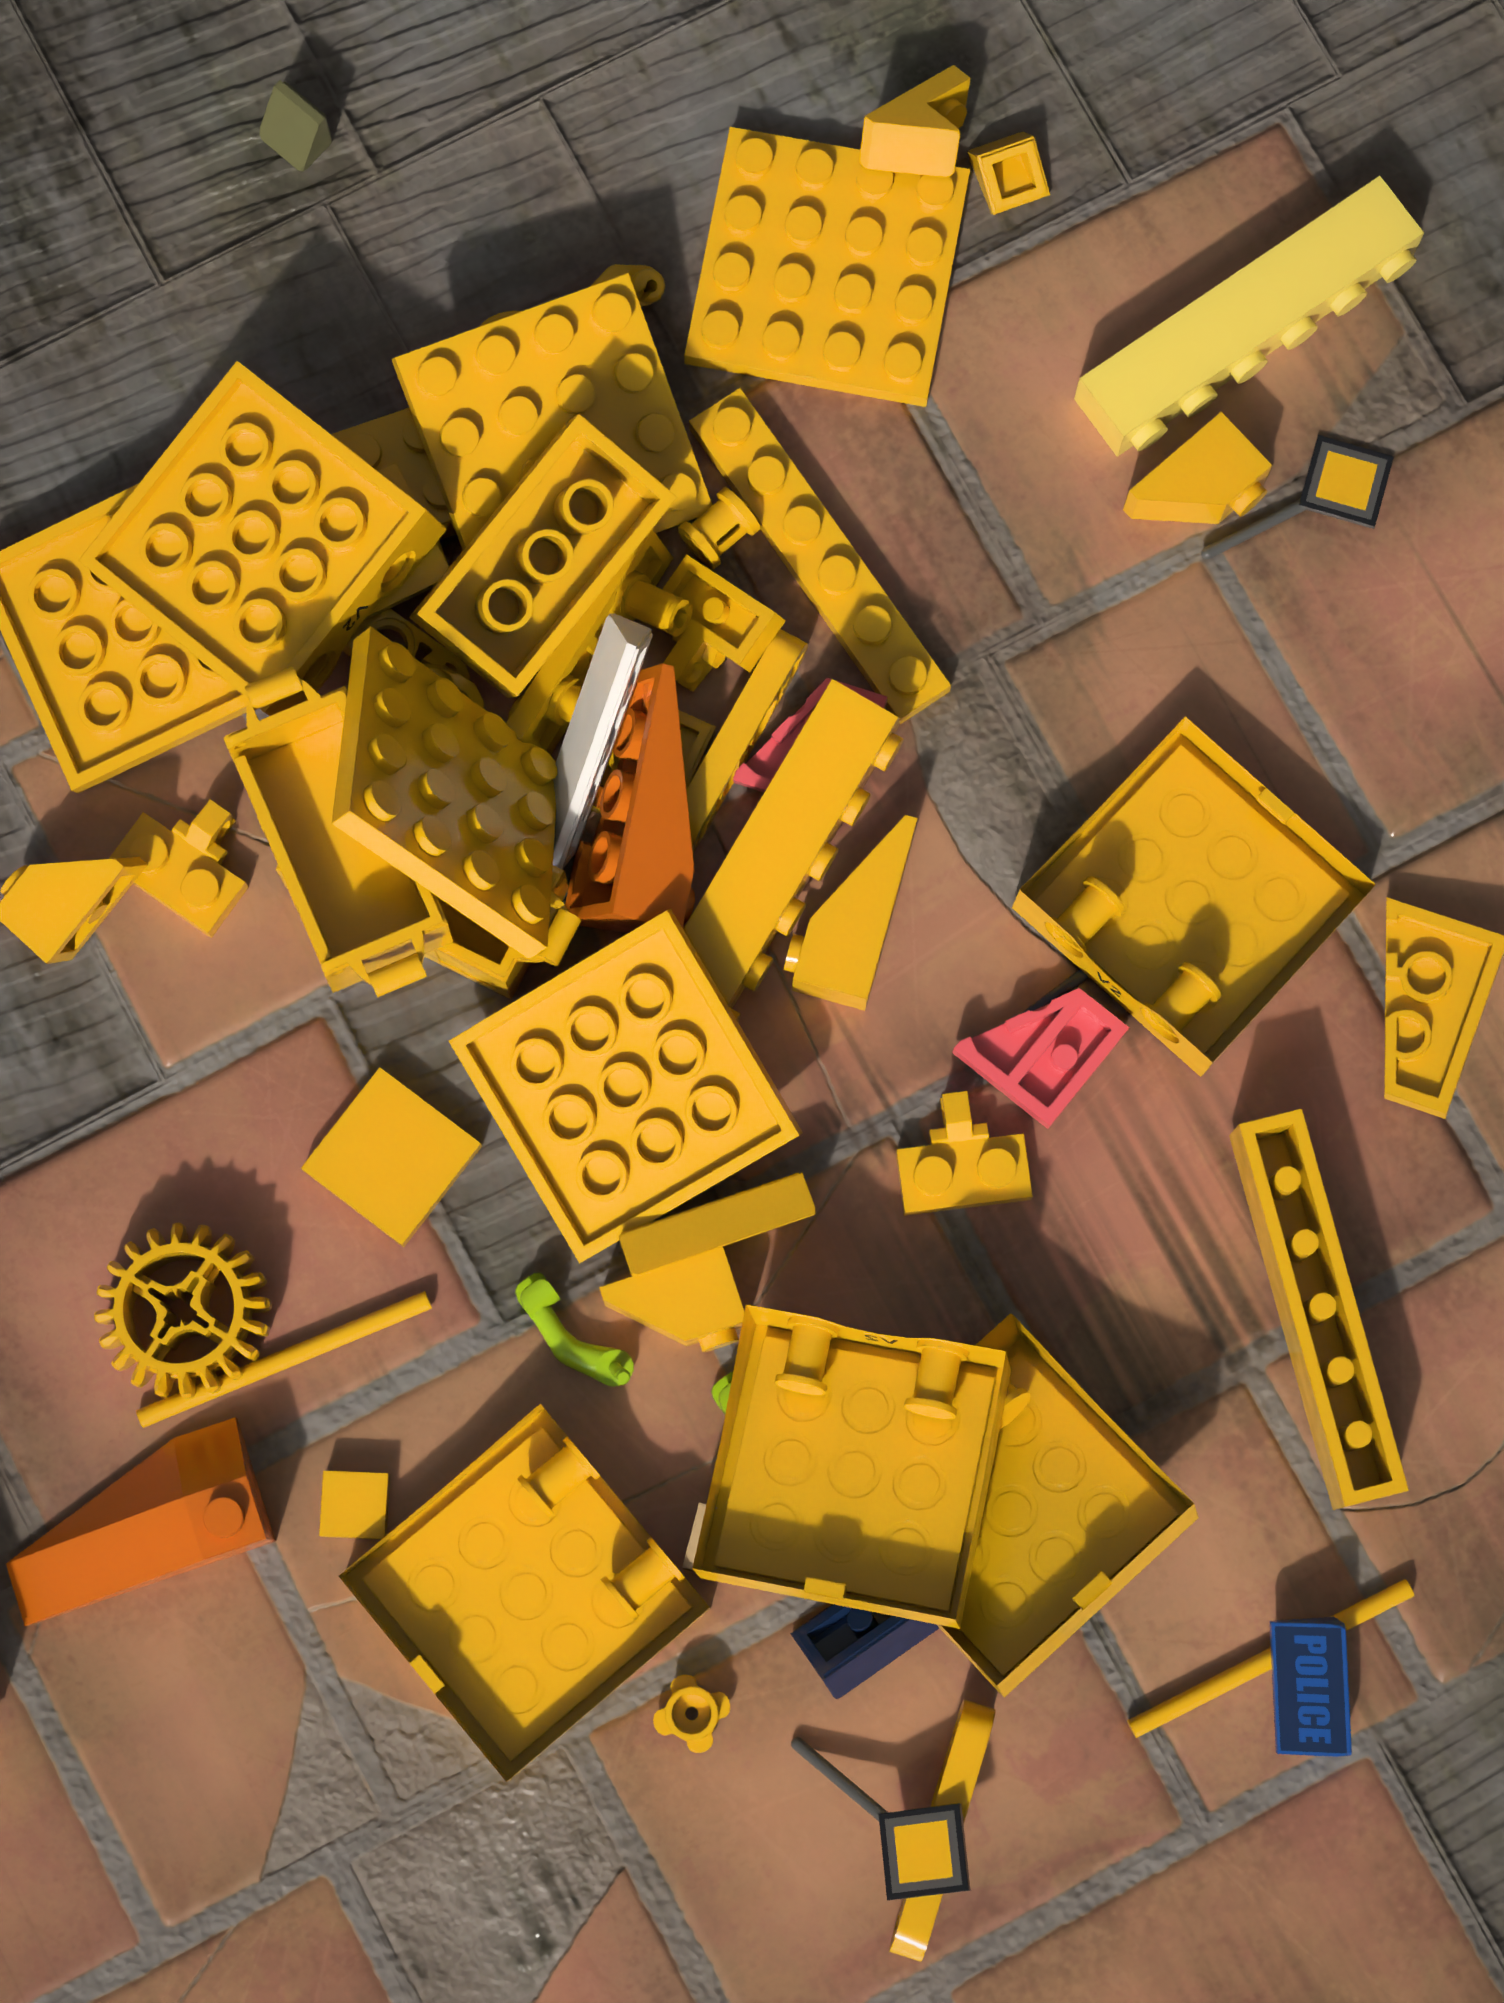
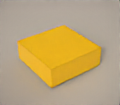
[319,1470,390,1540]

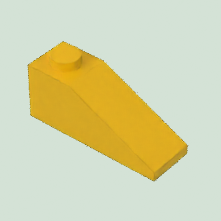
[783,815,917,1011]

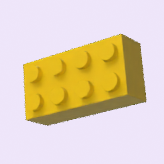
[409,414,678,698]

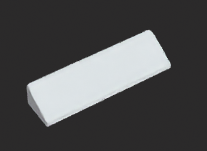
[553,614,653,869]

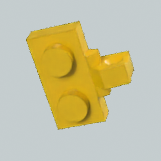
[663,554,786,692]
[109,799,249,938]
[896,1091,1033,1216]

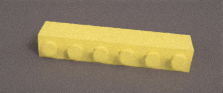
[1074,176,1424,457]

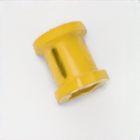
[678,487,761,570]

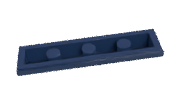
[790,1604,939,1699]

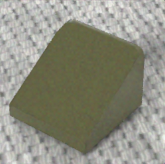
[259,80,332,172]

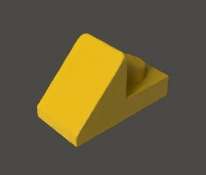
[859,65,971,177]

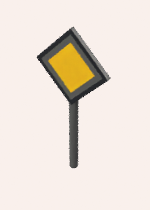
[1201,435,1394,560]
[791,1737,971,1901]

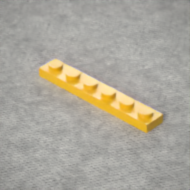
[689,388,951,725]

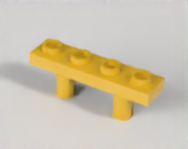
[506,529,693,755]

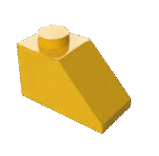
[1123,411,1272,524]
[0,856,148,964]
[599,1246,744,1352]

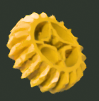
[94,1223,272,1399]

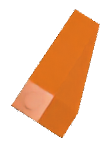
[565,663,695,933]
[6,1417,276,1626]

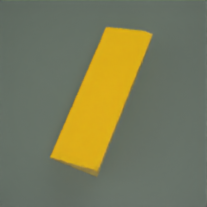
[618,1172,816,1276]

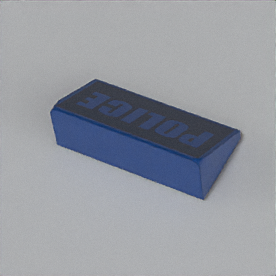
[1269,1617,1352,1757]

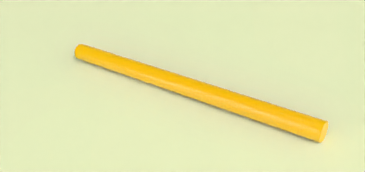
[136,1291,432,1428]
[1127,1579,1414,1738]

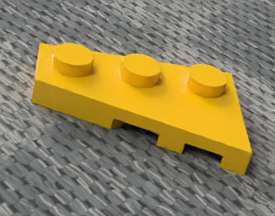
[1384,897,1504,1119]

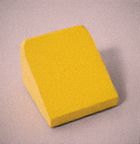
[968,132,1050,215]

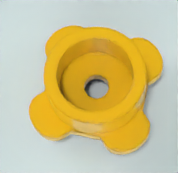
[653,1674,730,1753]

